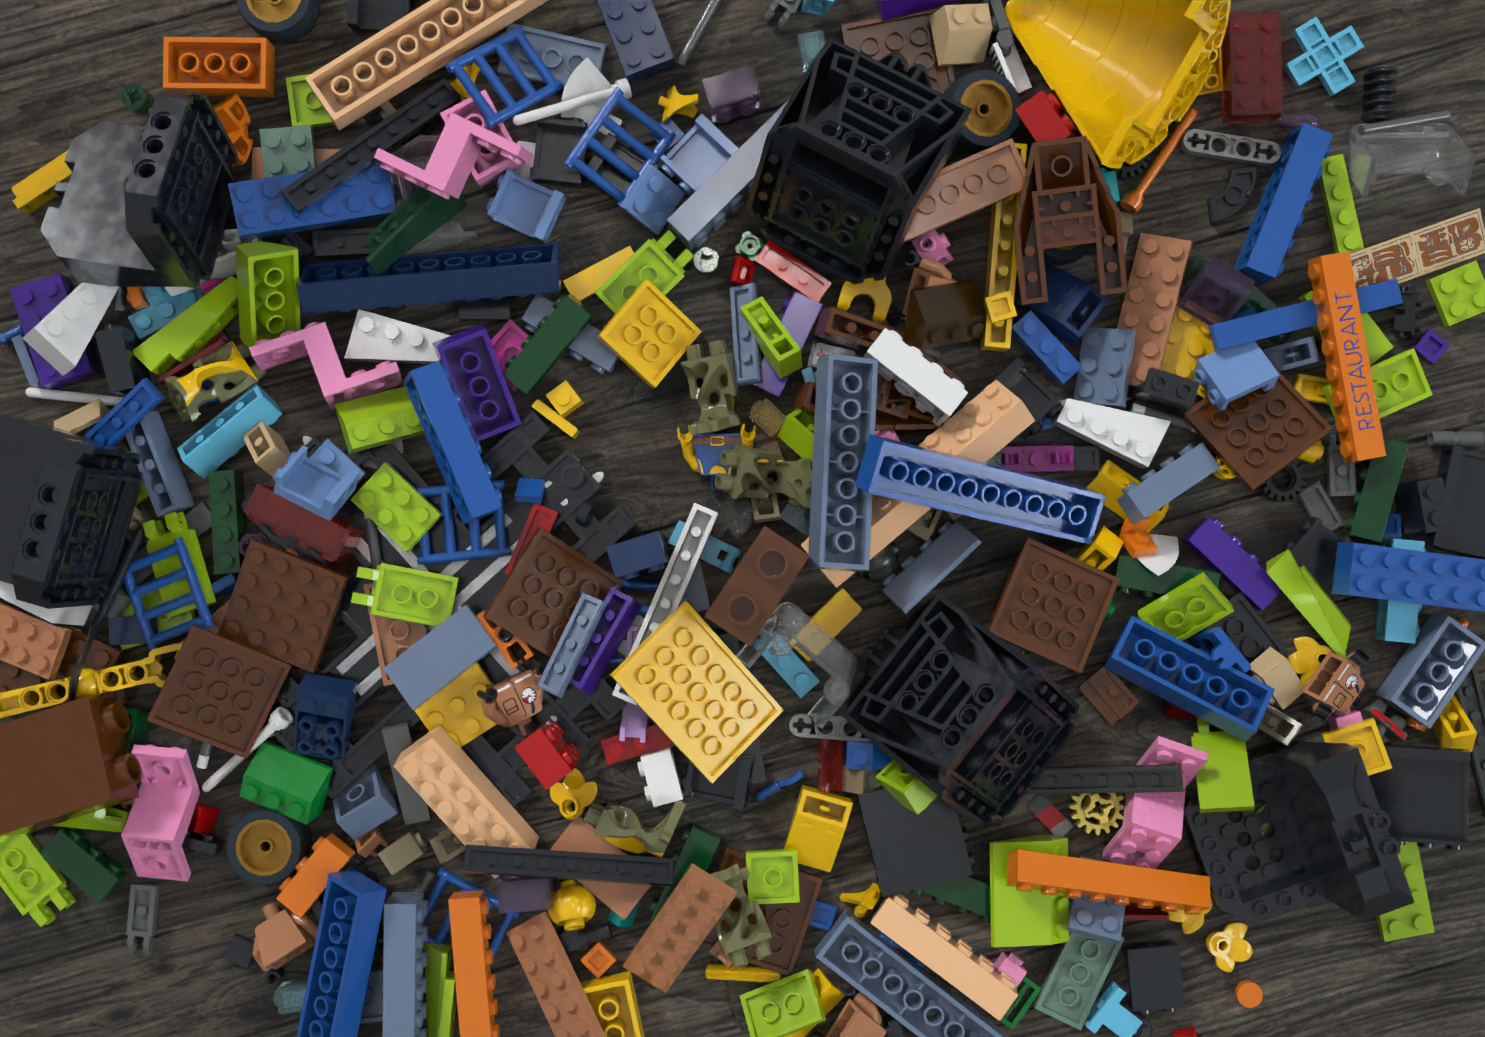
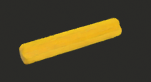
[705,964,781,983]

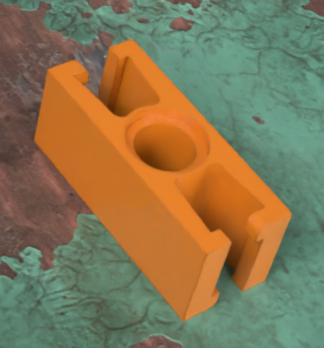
[476,610,537,669]

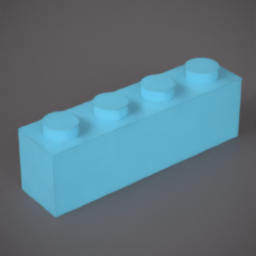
[177,384,282,479]
[1375,539,1426,643]

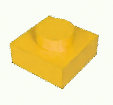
[983,291,1017,324]

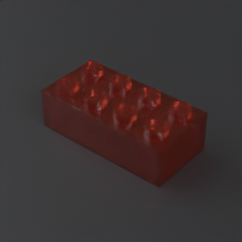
[1221,12,1283,123]
[243,483,363,562]

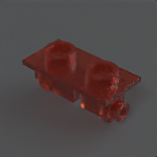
[817,739,843,792]

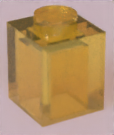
[749,398,786,439]

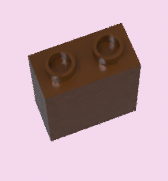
[704,526,810,646]
[0,696,142,836]

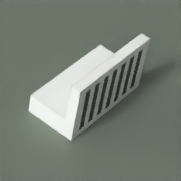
[988,42,1032,95]

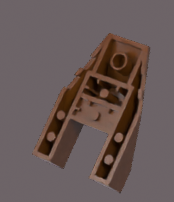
[1014,136,1128,305]
[794,307,962,430]

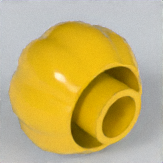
[547,880,596,931]

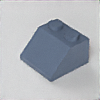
[332,763,398,841]

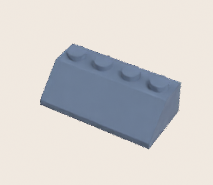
[881,521,982,614]
[1376,612,1485,729]

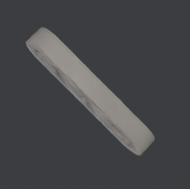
[1180,129,1281,167]
[789,713,872,742]

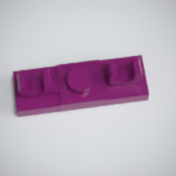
[997,446,1075,472]

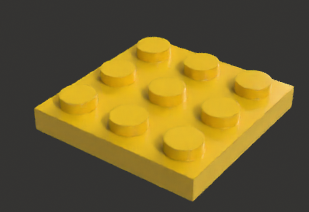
[597,279,702,388]
[1161,297,1223,399]
[414,662,497,748]

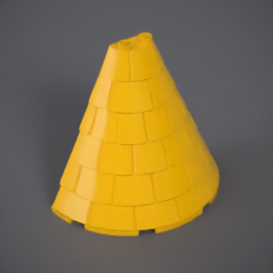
[1004,0,1231,169]

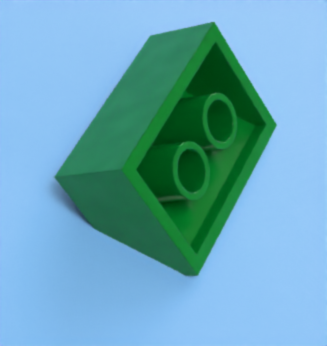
[239,741,333,825]

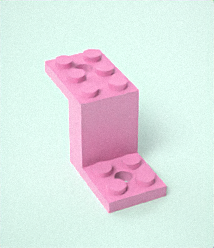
[374,112,534,200]
[249,322,404,410]
[1102,736,1208,869]
[121,744,200,882]

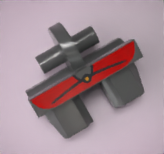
[1357,699,1408,744]

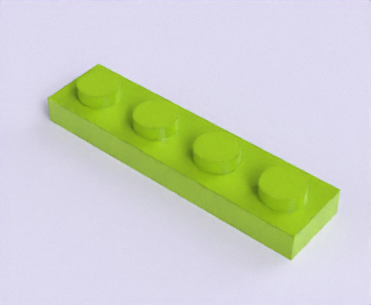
[1319,154,1364,254]

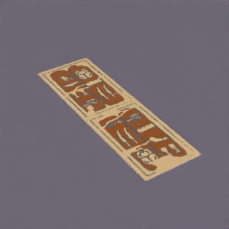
[1350,208,1485,289]

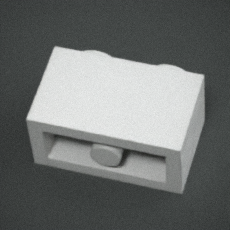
[637,747,684,807]

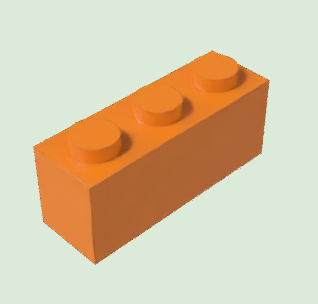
[276,833,356,918]

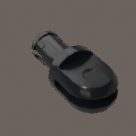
[558,922,613,954]

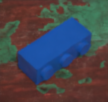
[1011,310,1082,387]

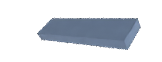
[730,283,763,386]
[537,592,607,698]

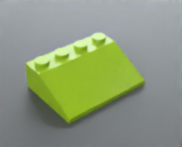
[990,834,1070,947]

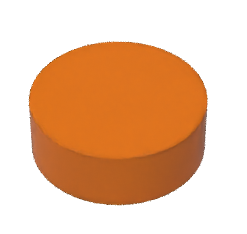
[1235,980,1263,1008]

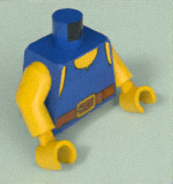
[677,424,757,491]

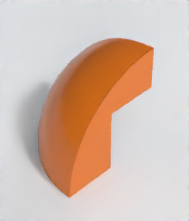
[213,94,253,166]

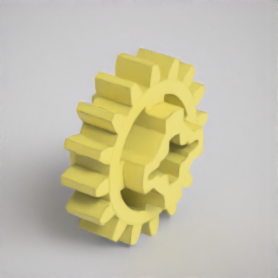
[1068,793,1125,835]

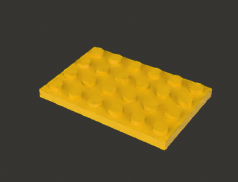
[610,601,783,784]

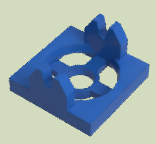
[1189,627,1251,673]

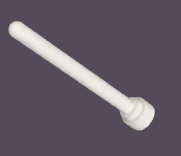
[513,78,632,125]
[25,387,124,406]
[202,707,293,792]

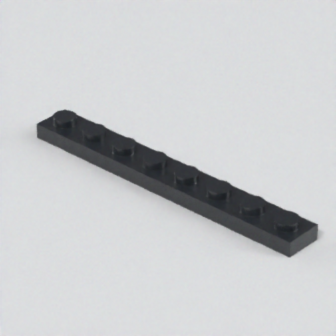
[280,78,461,215]
[463,844,674,886]

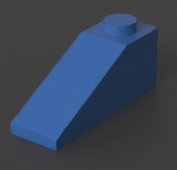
[844,740,893,770]

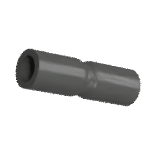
[1427,431,1484,446]

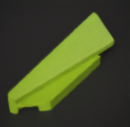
[133,276,239,376]
[1266,549,1351,658]
[52,807,130,832]
[424,943,457,1037]

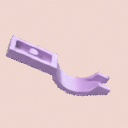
[619,626,648,743]

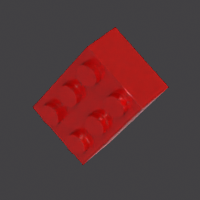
[1015,90,1079,142]
[514,719,580,790]

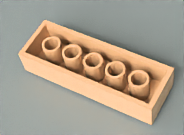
[393,724,539,879]
[870,893,1018,1021]

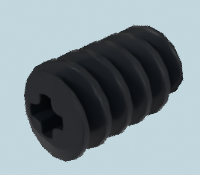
[1361,67,1397,124]

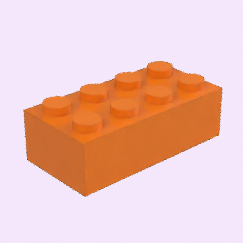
[163,37,275,97]

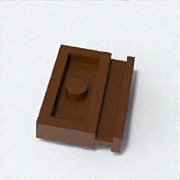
[1077,663,1140,726]

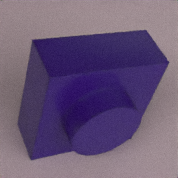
[1411,328,1450,365]

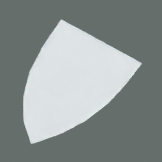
[561,57,611,118]
[1137,534,1179,576]

